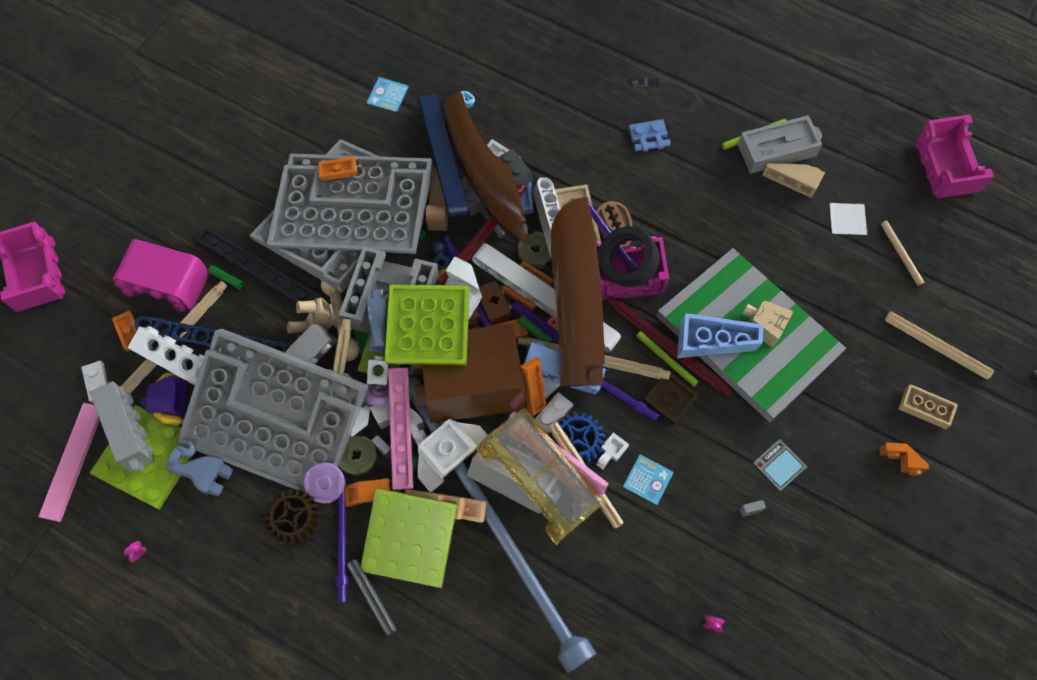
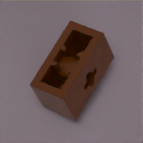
[479,280,513,326]

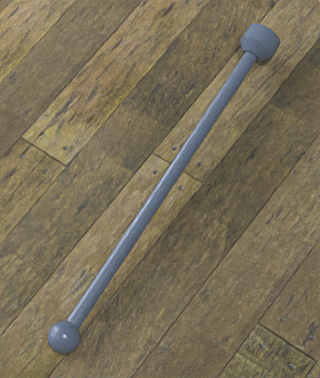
[409,375,596,673]

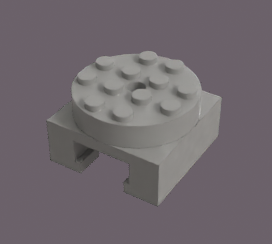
[339,246,439,339]

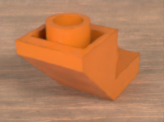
[880,442,929,476]
[344,479,391,507]

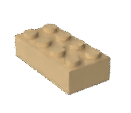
[898,384,958,429]

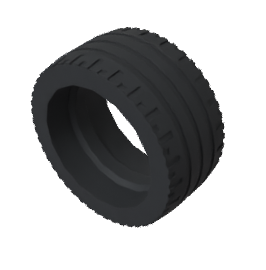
[598,226,659,287]

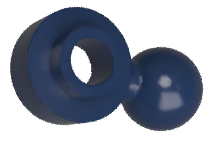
[431,241,451,273]

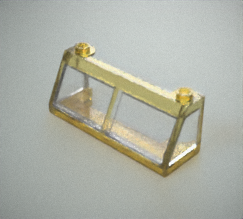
[475,408,606,544]

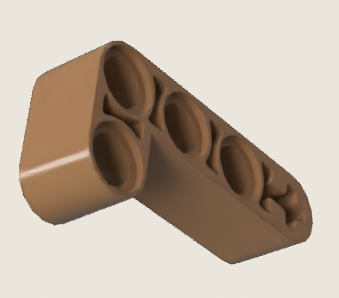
[426,167,448,231]

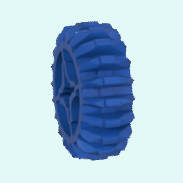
[551,411,605,463]

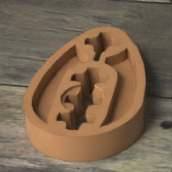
[597,201,633,249]

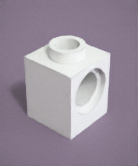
[367,356,390,385]

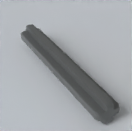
[347,559,396,636]

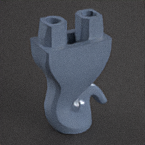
[367,289,388,353]
[166,440,233,497]

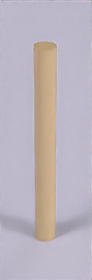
[880,221,925,286]

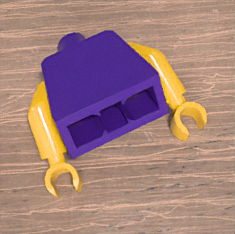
[140,373,192,426]

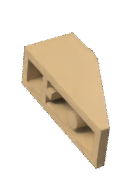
[763,163,825,198]

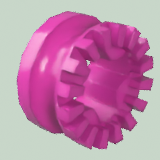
[124,541,146,562]
[703,616,724,632]

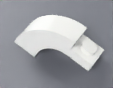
[369,405,427,446]

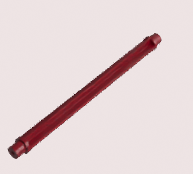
[436,184,526,285]
[607,296,733,397]

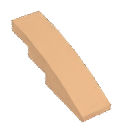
[405,489,486,522]

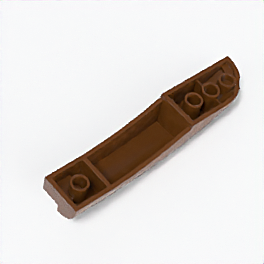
[443,92,530,245]
[551,197,605,387]

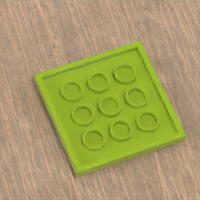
[385,284,470,365]
[90,405,196,510]
[361,488,458,588]

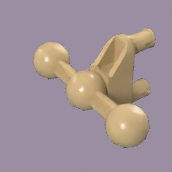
[287,280,360,362]

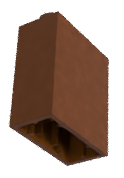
[412,324,525,423]

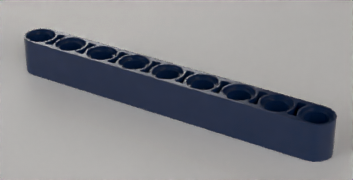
[419,94,468,218]
[134,316,291,353]

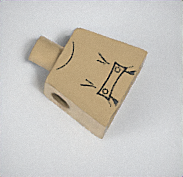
[742,301,793,348]

